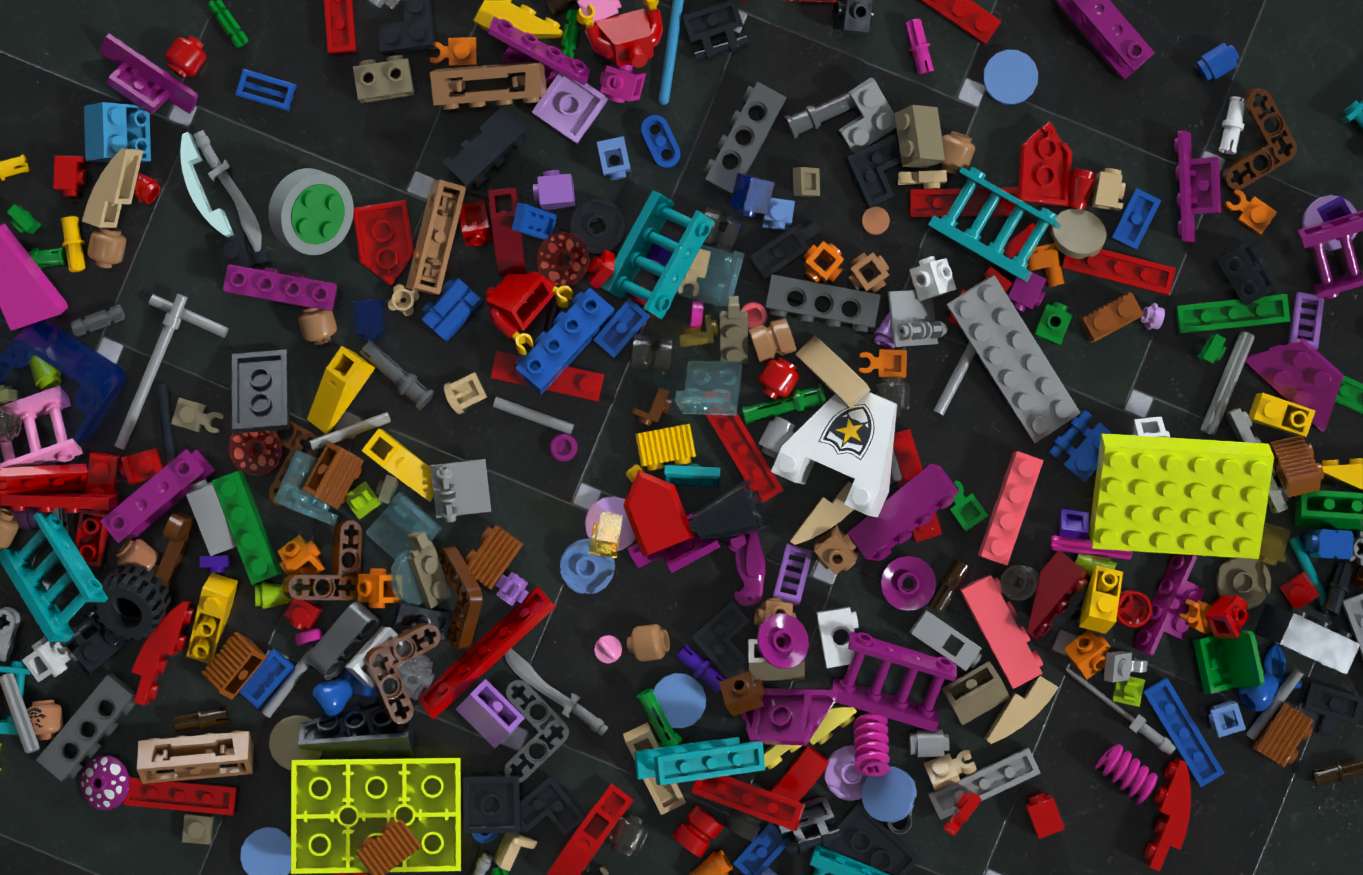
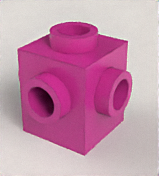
[600,64,646,103]

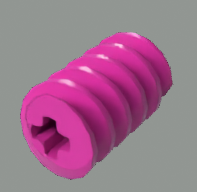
[853,713,890,777]
[1095,744,1157,805]

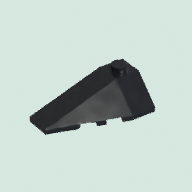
[298,694,415,759]

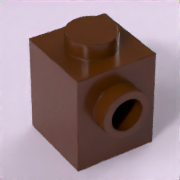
[719,671,765,716]

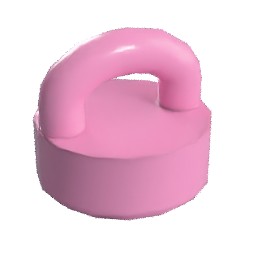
[594,635,622,663]

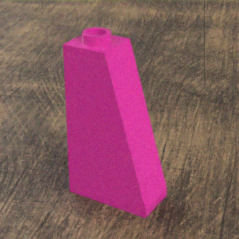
[0,224,68,331]

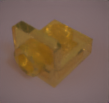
[679,315,718,348]
[1259,523,1291,566]

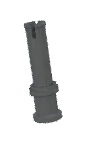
[784,91,856,139]
[359,341,435,410]

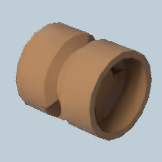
[748,317,796,363]

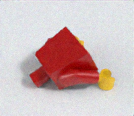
[577,0,663,68]
[485,271,572,355]

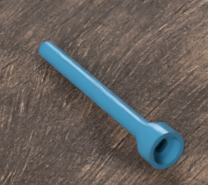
[658,0,684,105]

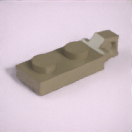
[720,296,748,364]
[407,531,452,608]

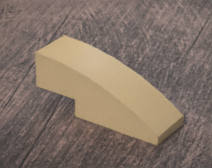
[82,149,143,228]
[795,336,870,409]
[790,481,854,545]
[984,676,1059,744]
[623,722,686,815]

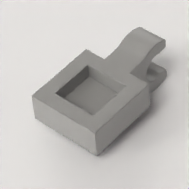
[1104,651,1148,683]

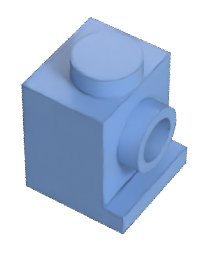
[597,136,631,180]
[762,197,795,231]
[1208,700,1246,738]

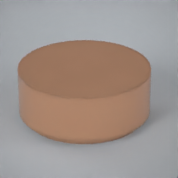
[862,207,890,235]

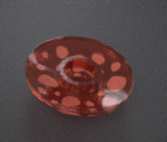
[536,232,590,287]
[229,431,282,476]

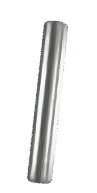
[1201,331,1254,435]

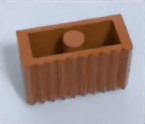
[1079,292,1144,343]
[1269,435,1324,498]
[302,442,364,509]
[464,525,524,589]
[202,632,267,700]
[1251,702,1313,767]
[356,819,422,875]

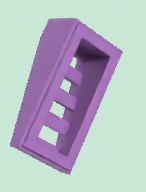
[1288,292,1324,350]
[773,544,813,607]

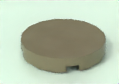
[1050,209,1107,259]
[1215,557,1271,610]
[269,715,323,770]

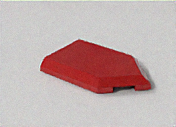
[1018,121,1072,207]
[353,200,414,286]
[623,470,695,557]

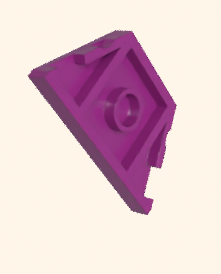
[1245,338,1344,432]
[741,688,838,746]

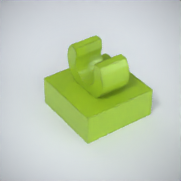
[346,481,382,520]
[1111,676,1145,707]

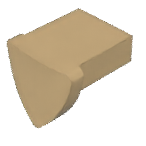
[444,372,487,414]
[493,833,538,871]

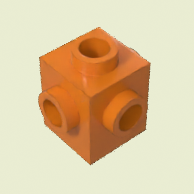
[803,241,844,284]
[278,535,325,586]
[357,568,401,608]
[1063,629,1111,680]

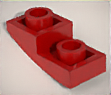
[771,745,829,802]

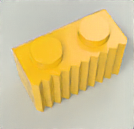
[635,424,696,471]

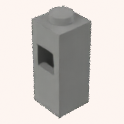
[186,479,236,556]
[909,609,982,671]

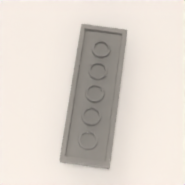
[946,274,1080,443]

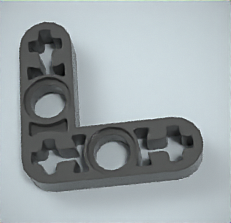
[504,679,570,783]

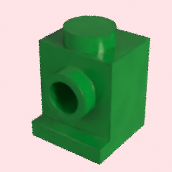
[1032,301,1073,346]

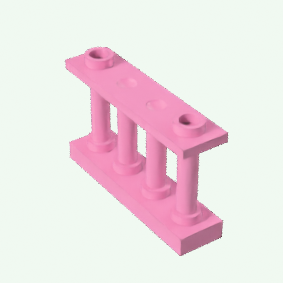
[0,386,83,468]

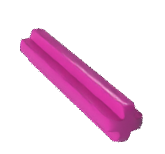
[1050,535,1133,560]

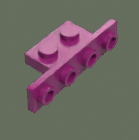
[487,17,590,86]
[100,34,198,115]
[1174,131,1221,243]
[223,265,337,311]
[628,512,720,573]
[1133,554,1205,656]

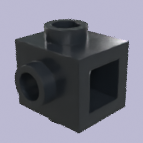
[832,0,874,32]

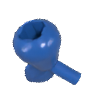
[1238,644,1302,711]
[312,668,384,716]

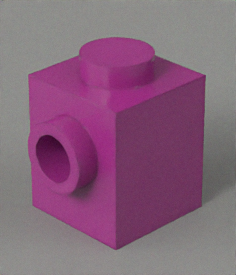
[1007,272,1047,313]

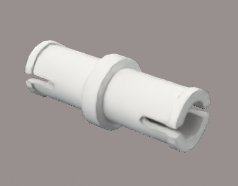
[1218,96,1245,155]

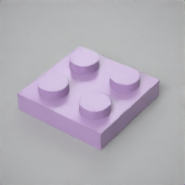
[532,72,609,145]

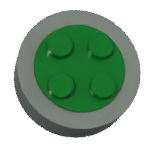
[268,168,354,255]

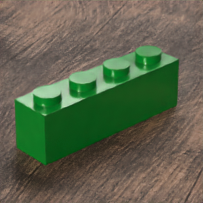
[212,471,282,585]
[1295,490,1363,531]

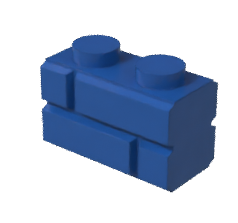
[421,278,484,342]
[1302,529,1353,559]

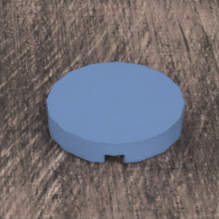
[983,50,1038,105]
[560,539,615,594]
[652,673,706,728]
[862,767,917,823]
[240,827,291,875]

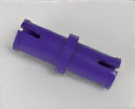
[675,645,725,694]

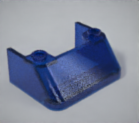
[0,319,126,442]

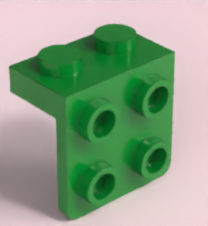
[1193,631,1264,694]

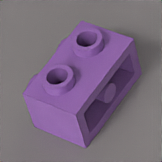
[533,170,576,210]
[456,679,525,748]

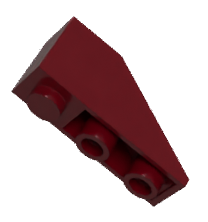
[488,188,526,276]
[1027,550,1089,639]

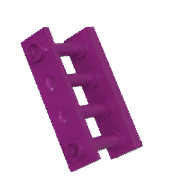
[1054,0,1155,81]
[1297,210,1363,299]
[100,449,215,543]
[830,631,957,732]

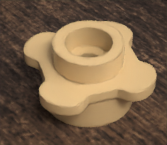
[388,284,419,316]

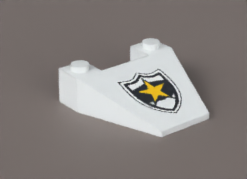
[771,392,897,517]

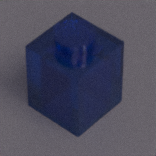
[730,173,775,217]
[353,299,386,340]

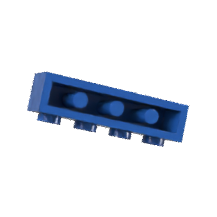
[515,288,615,396]

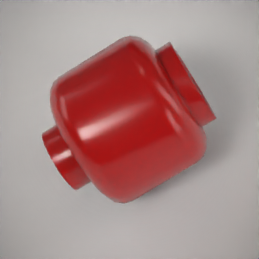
[165,36,207,79]
[758,356,799,400]

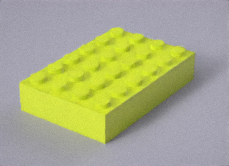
[1089,433,1274,559]
[291,758,461,874]

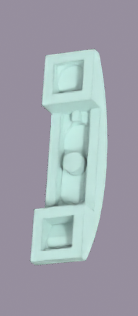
[180,132,235,237]

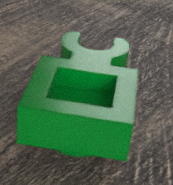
[7,204,42,234]
[1197,334,1226,365]
[949,480,988,532]

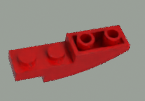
[75,451,120,567]
[132,600,195,705]
[1144,757,1191,872]
[546,783,634,875]

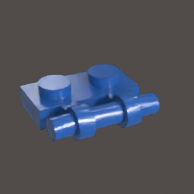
[1049,410,1113,482]

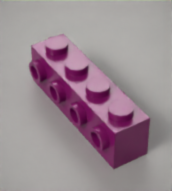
[848,463,959,561]

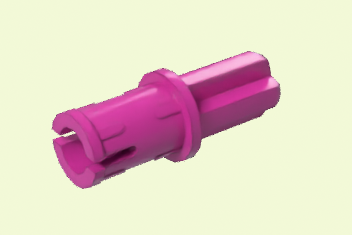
[905,19,934,75]

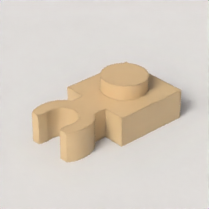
[897,170,947,189]
[678,249,711,297]
[924,750,977,790]

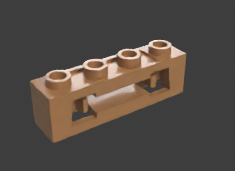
[430,61,547,109]
[406,180,466,295]
[137,730,254,784]

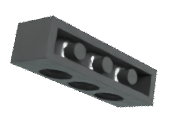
[703,82,787,197]
[765,275,881,333]
[36,673,136,782]

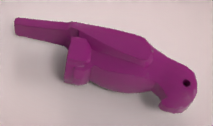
[726,533,766,606]

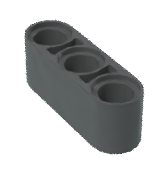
[307,601,379,680]

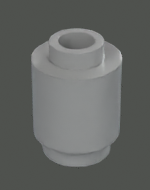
[758,416,795,458]
[909,729,949,757]

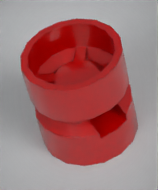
[1116,590,1152,627]
[672,805,724,858]

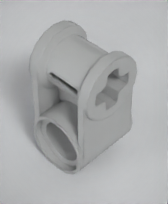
[0,607,21,663]

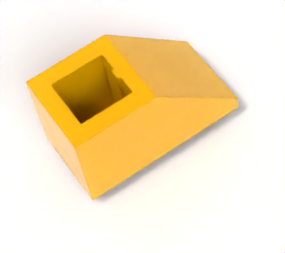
[1249,393,1315,437]
[1079,565,1123,634]

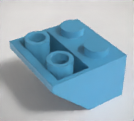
[84,102,151,163]

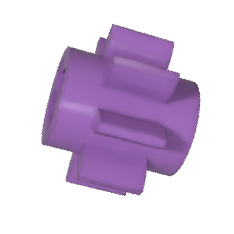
[495,571,529,606]

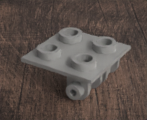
[888,290,947,347]
[430,459,491,522]

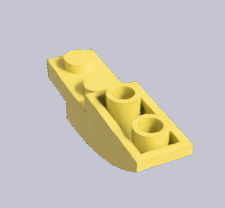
[764,705,857,770]

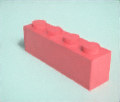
[978,451,1044,565]
[959,574,1043,689]

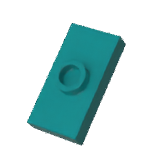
[664,463,720,488]

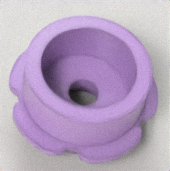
[1141,303,1165,330]

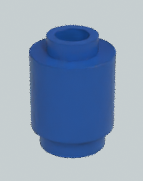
[1196,43,1240,81]

